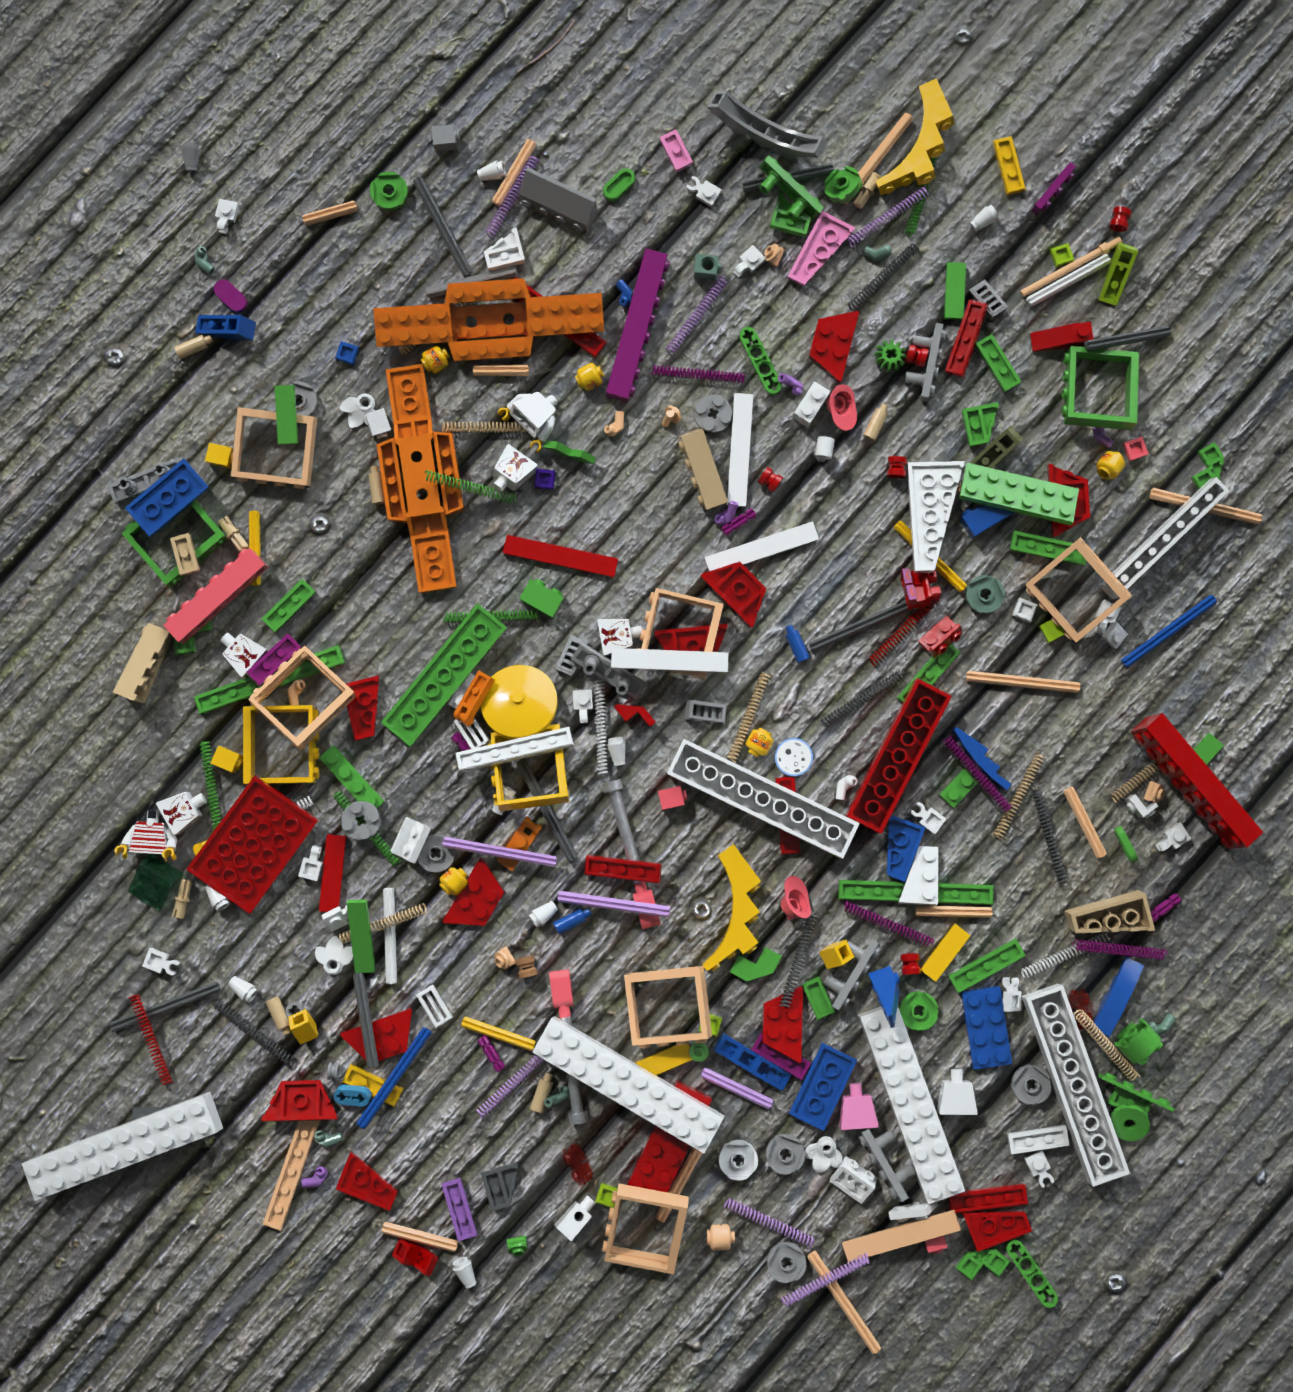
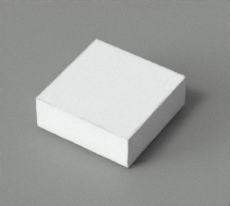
[1012,598,1037,623]

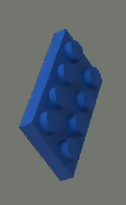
[125,458,210,538]
[961,986,1012,1070]
[788,1042,857,1131]

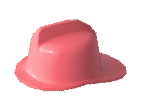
[826,384,857,431]
[781,876,811,920]

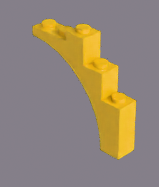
[876,78,955,195]
[702,844,761,972]

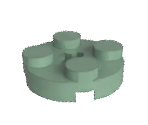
[965,575,1005,614]

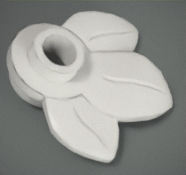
[340,394,375,428]
[315,936,353,975]
[805,1136,842,1173]

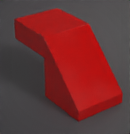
[614,704,656,727]
[392,1238,438,1276]

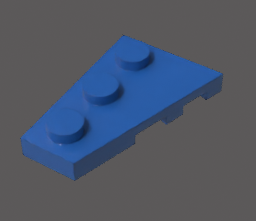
[887,815,926,882]

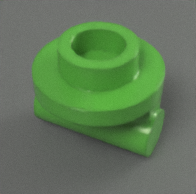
[689,1041,710,1062]
[507,1235,528,1257]

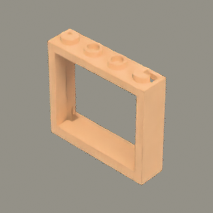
[231,407,317,489]
[1025,537,1132,642]
[638,588,724,680]
[248,646,355,751]
[624,966,712,1048]
[602,1184,689,1274]

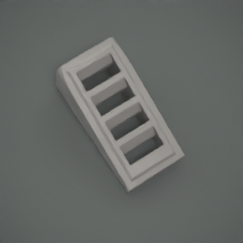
[969,279,1008,321]
[555,635,588,677]
[684,700,727,724]

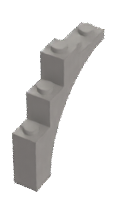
[707,91,827,161]

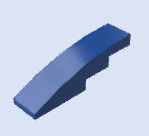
[952,727,1011,791]
[1091,956,1144,1037]
[713,1032,792,1091]

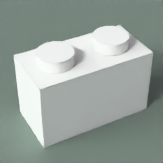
[792,381,831,428]

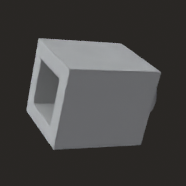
[431,124,460,152]

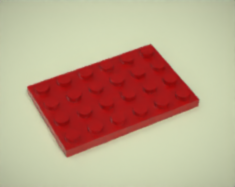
[186,775,319,914]

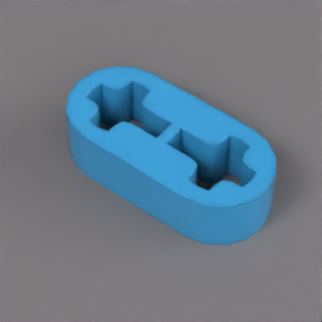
[333,1085,372,1107]

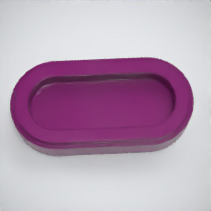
[214,280,247,313]

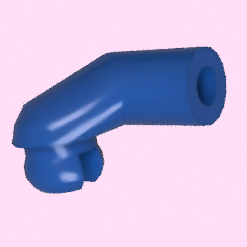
[615,279,633,307]

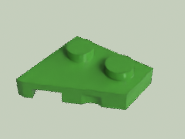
[769,193,811,238]
[961,402,999,447]

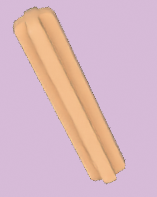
[302,201,358,226]
[473,365,529,376]

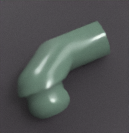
[863,245,892,262]
[195,246,215,275]
[1149,1014,1176,1035]
[544,1086,570,1107]
[314,1130,344,1148]

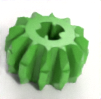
[874,339,907,372]

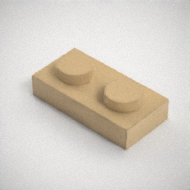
[170,533,200,576]

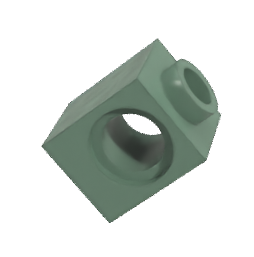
[694,254,722,280]

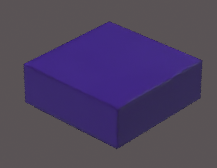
[535,469,555,490]

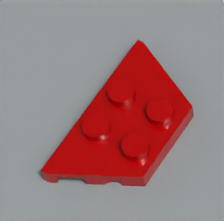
[809,311,859,383]
[1047,464,1090,537]
[700,561,767,628]
[654,624,728,652]
[442,857,505,926]
[762,987,803,1063]
[340,1008,413,1061]
[261,1080,338,1122]

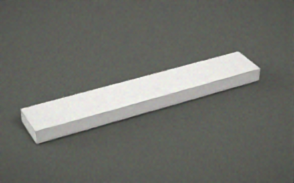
[727,393,753,508]
[705,521,819,571]
[611,648,728,672]
[456,727,574,773]

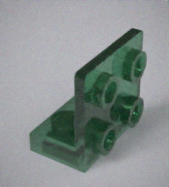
[128,854,184,911]

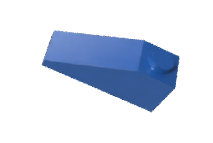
[195,315,256,341]
[960,506,1015,539]
[868,966,901,1028]

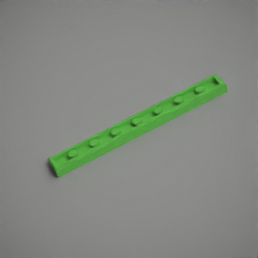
[194,645,346,715]
[838,880,994,905]

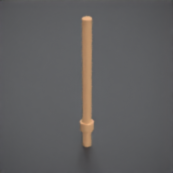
[1020,237,1122,297]

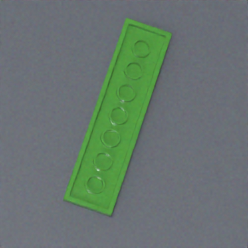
[381,603,508,747]

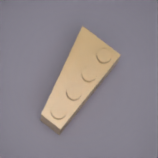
[678,429,728,510]
[113,623,173,704]
[1065,890,1155,933]

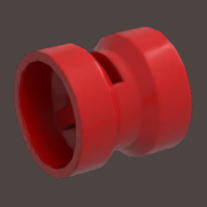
[1109,206,1132,232]
[905,345,928,368]
[887,456,907,478]
[757,467,784,493]
[900,953,921,975]

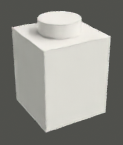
[365,408,391,439]

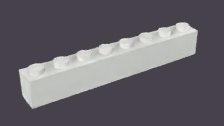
[1099,477,1229,599]

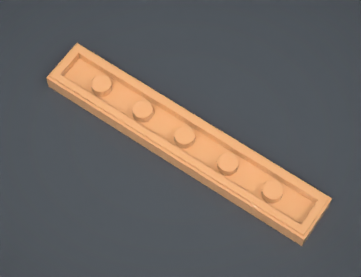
[262,1121,320,1231]
[842,1210,961,1262]

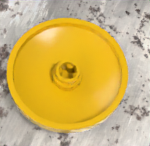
[481,665,558,740]

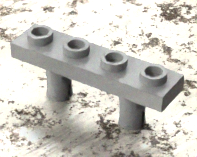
[905,323,946,402]
[107,457,181,504]
[571,642,646,700]
[823,939,880,1010]
[858,1128,916,1202]

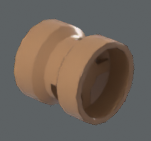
[515,955,538,979]

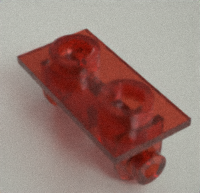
[1068,988,1093,1030]
[562,1143,593,1185]

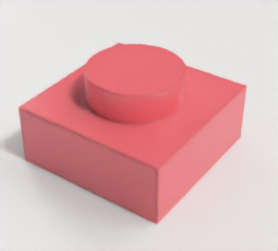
[1122,437,1149,462]

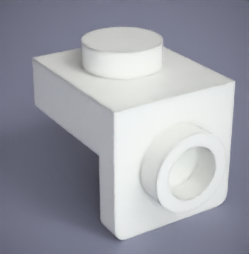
[1125,794,1158,818]

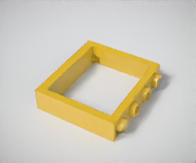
[243,705,319,784]
[488,724,569,812]

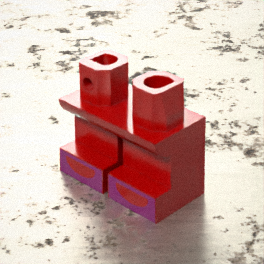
[900,568,941,610]

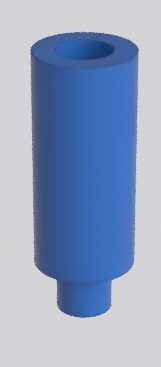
[785,625,810,663]
[553,908,592,935]

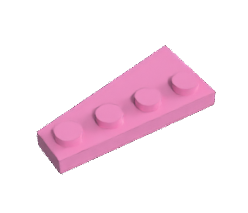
[787,211,855,287]

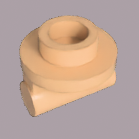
[764,244,785,267]
[662,406,681,427]
[1143,781,1166,803]
[494,946,516,969]

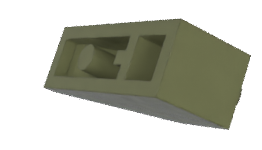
[970,426,1024,468]

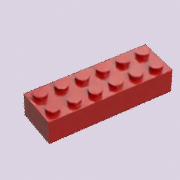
[626,1080,712,1208]

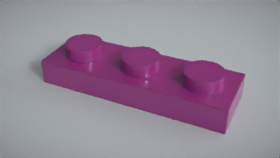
[1031,162,1076,215]
[246,634,301,687]
[751,1032,811,1080]

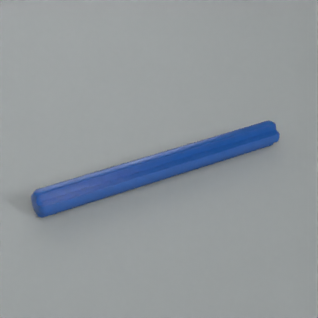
[1121,595,1217,668]
[357,1027,432,1129]

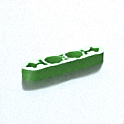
[739,327,782,396]
[1005,1238,1058,1308]

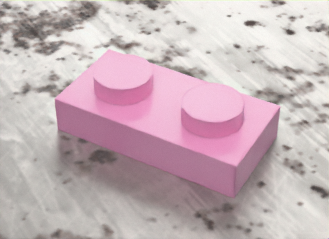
[659,130,693,173]

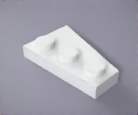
[898,846,938,906]

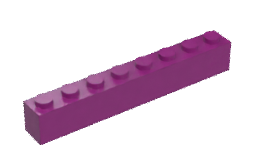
[606,249,670,403]

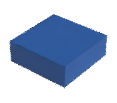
[335,341,360,366]

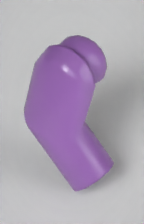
[778,373,804,395]
[302,1166,328,1189]

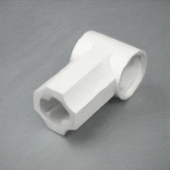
[814,436,835,462]

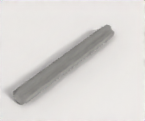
[426,266,517,299]

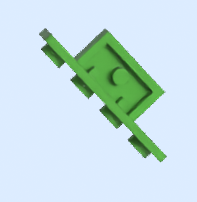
[1098,1072,1175,1114]

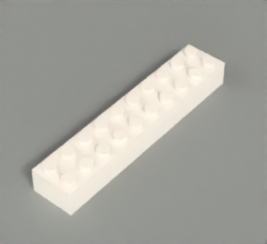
[667,739,860,859]
[1022,984,1130,1187]
[858,1007,965,1205]
[532,1016,724,1153]
[22,1092,223,1201]

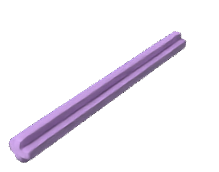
[442,837,557,867]
[558,891,671,917]

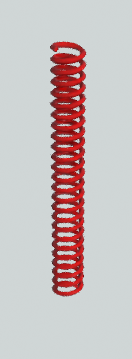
[869,599,940,666]
[128,995,173,1085]

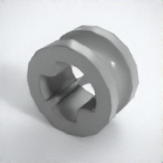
[285,1001,304,1017]
[327,1062,340,1081]

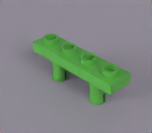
[758,155,824,221]

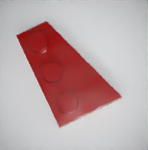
[346,675,379,741]
[336,1151,398,1211]
[962,1211,1032,1252]

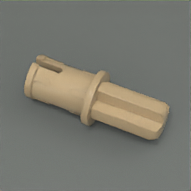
[853,172,881,209]
[218,516,248,552]
[172,879,192,919]

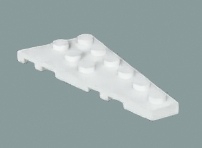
[907,461,965,573]

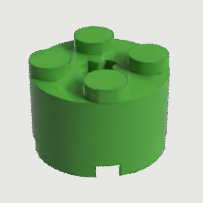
[1114,1019,1163,1065]

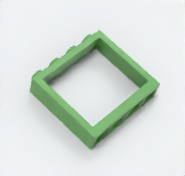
[1061,346,1139,430]
[122,501,227,587]

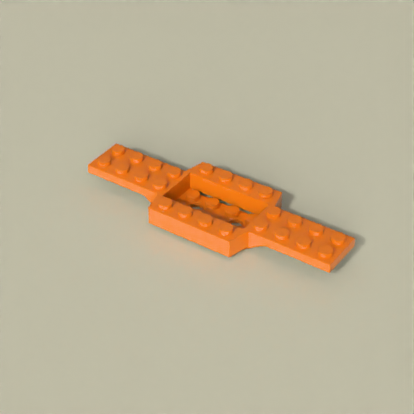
[373,278,604,361]
[377,364,465,593]

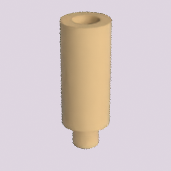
[174,335,214,360]
[863,403,888,442]
[368,466,385,505]
[266,996,291,1035]
[530,1072,553,1113]

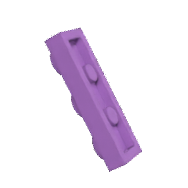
[441,1177,478,1241]

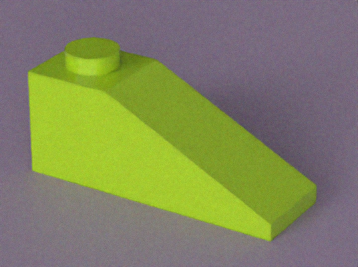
[1098,242,1139,306]

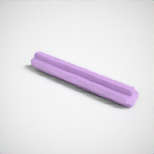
[701,1068,773,1109]

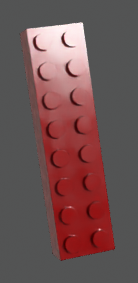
[844,678,952,834]
[1130,713,1263,849]

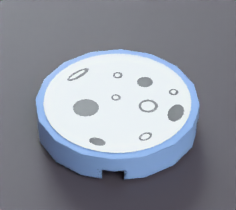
[774,738,813,776]

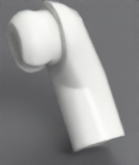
[835,775,858,800]

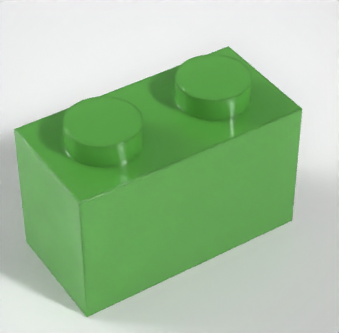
[519,578,565,619]

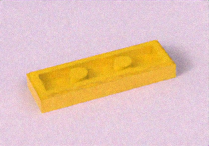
[992,136,1026,196]
[921,923,971,982]
[634,1044,693,1075]
[342,1064,404,1107]

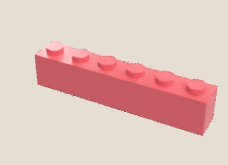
[163,548,269,644]

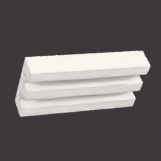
[454,716,490,749]
[416,985,453,1028]

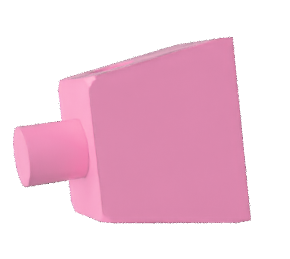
[839,1083,879,1130]

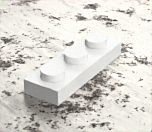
[1007,1125,1069,1154]

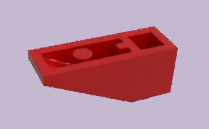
[1030,322,1093,352]

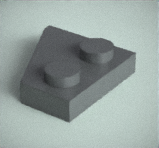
[481,1161,518,1211]

